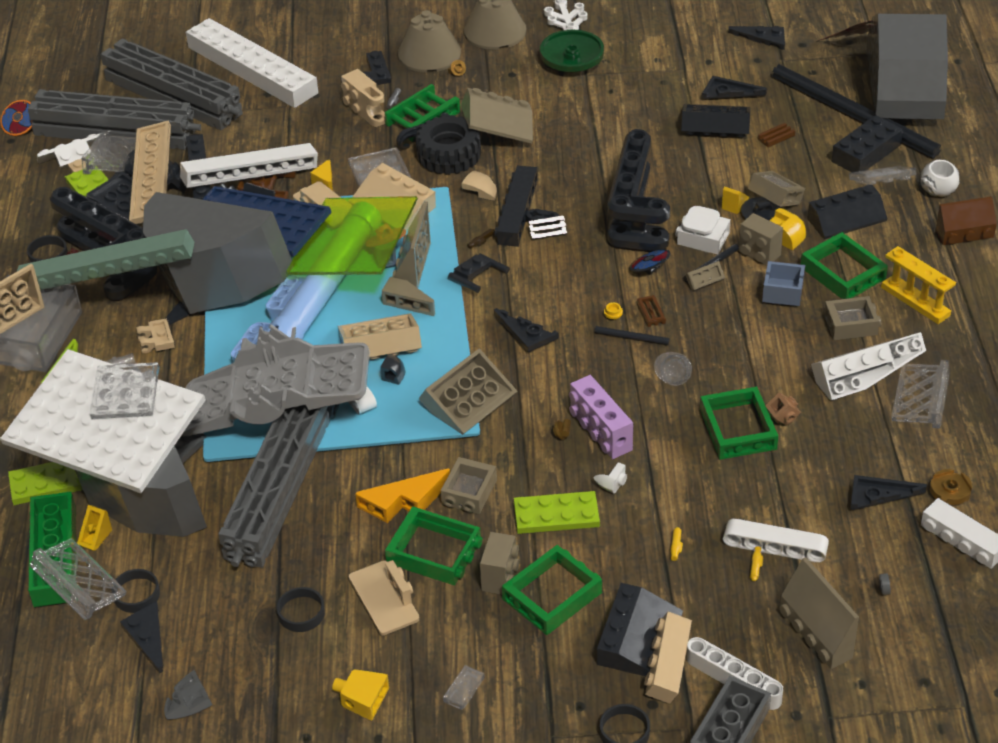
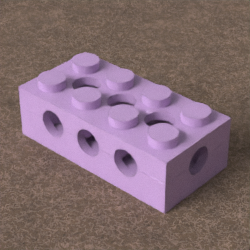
[569,375,633,459]

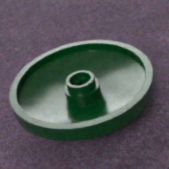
[540,29,604,72]

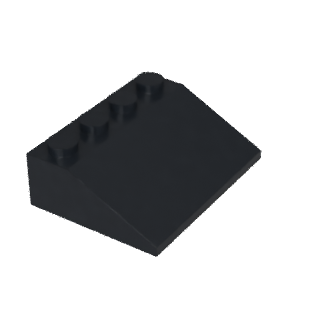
[681,104,750,137]
[597,583,683,677]

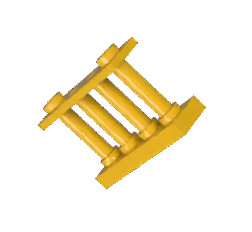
[881,246,956,324]

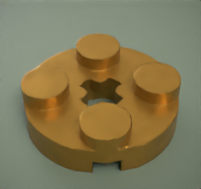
[930,469,972,505]

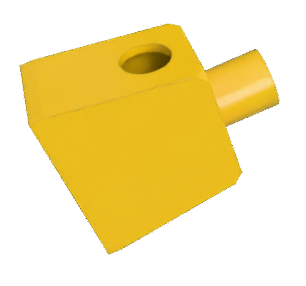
[332,670,389,721]

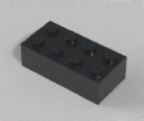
[831,115,903,176]

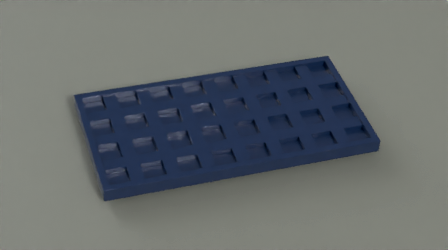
[202,186,331,257]

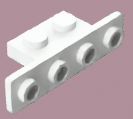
[37,134,102,169]

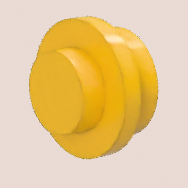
[604,303,623,319]

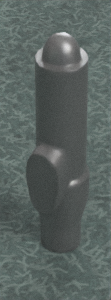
[386,88,401,109]

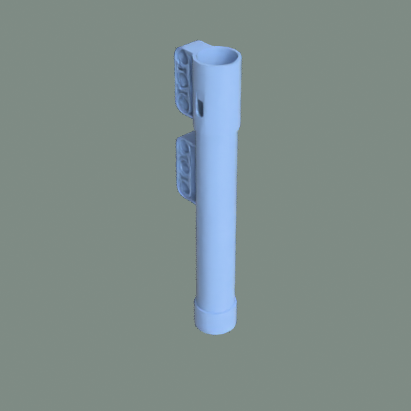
[231,203,383,362]

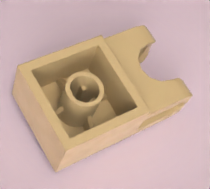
[341,69,385,127]

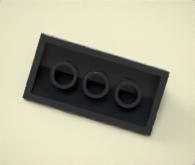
[807,184,888,239]

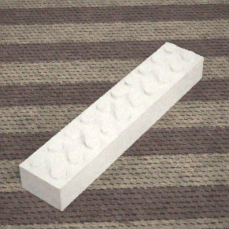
[186,18,318,108]

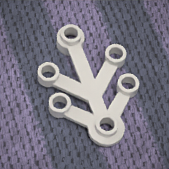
[544,0,587,30]

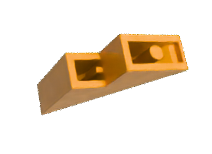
[355,468,450,523]

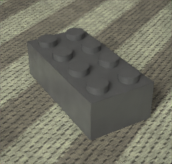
[690,676,771,743]

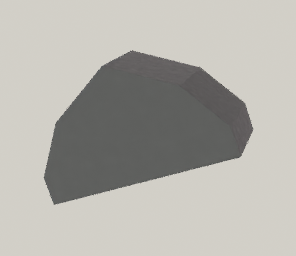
[866,14,948,119]
[143,192,295,314]
[74,364,207,537]

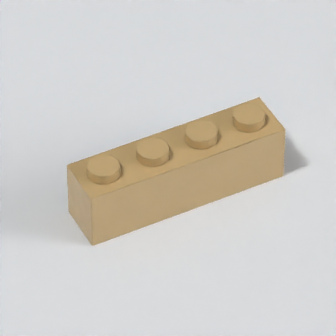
[644,611,692,704]

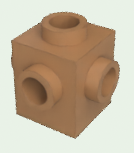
[765,392,801,426]

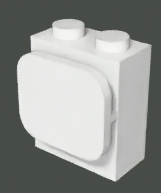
[675,206,731,255]

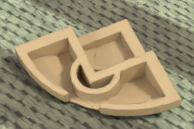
[462,171,497,201]

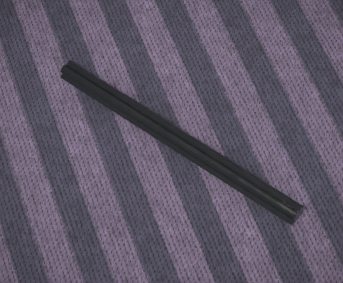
[772,64,941,158]

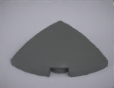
[164,670,213,719]

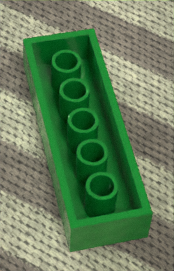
[28,491,76,607]

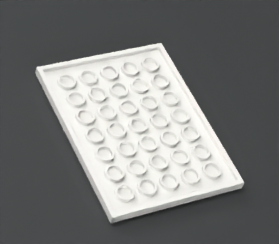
[0,349,206,493]

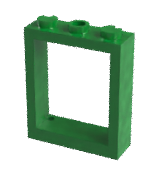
[801,232,888,299]
[700,386,778,460]
[385,506,483,586]
[502,545,602,635]

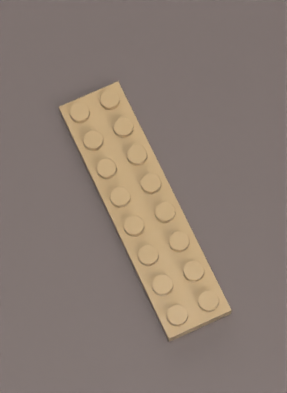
[129,121,171,224]

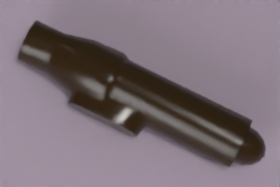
[467,229,495,249]

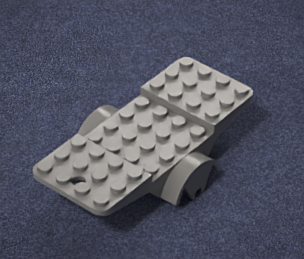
[182,324,370,436]

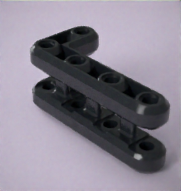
[607,129,670,252]
[49,187,157,301]

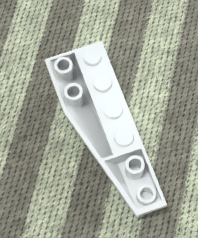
[811,332,926,400]

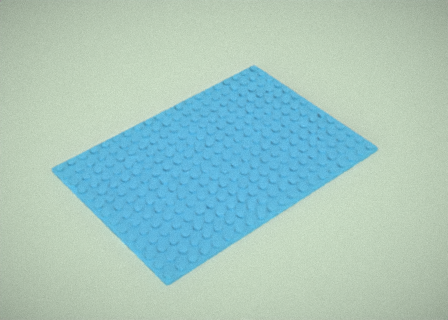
[203,187,480,462]

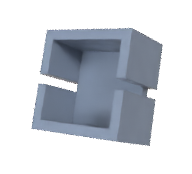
[762,261,805,306]

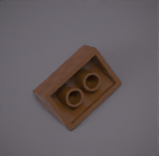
[935,196,997,245]

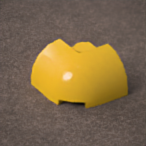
[769,208,806,250]

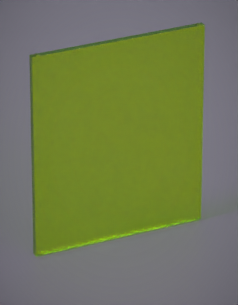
[286,196,418,275]

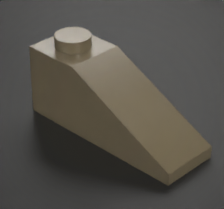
[382,277,435,316]

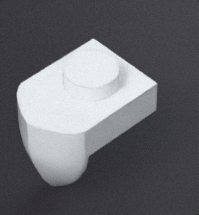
[594,463,627,493]

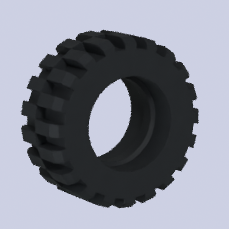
[416,115,481,175]

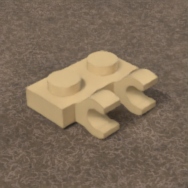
[136,318,175,354]

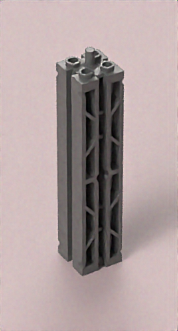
[100,38,243,130]
[28,89,201,150]
[219,404,330,568]

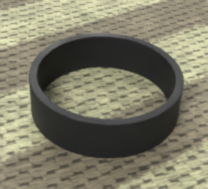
[27,235,68,263]
[111,569,160,613]
[277,587,325,632]
[600,704,650,743]

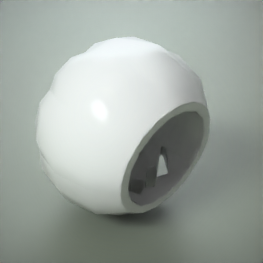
[921,160,959,197]

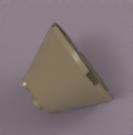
[464,0,526,50]
[398,10,461,73]

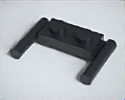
[448,253,510,293]

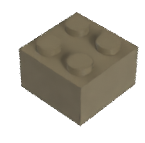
[739,213,783,265]
[480,532,519,595]

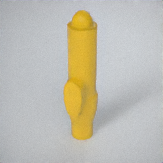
[671,527,683,561]
[750,546,763,581]

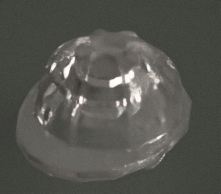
[654,352,692,386]

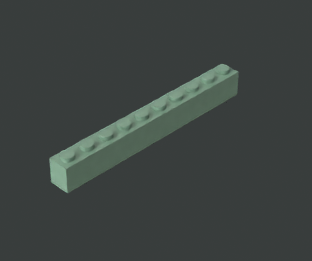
[17,229,195,290]

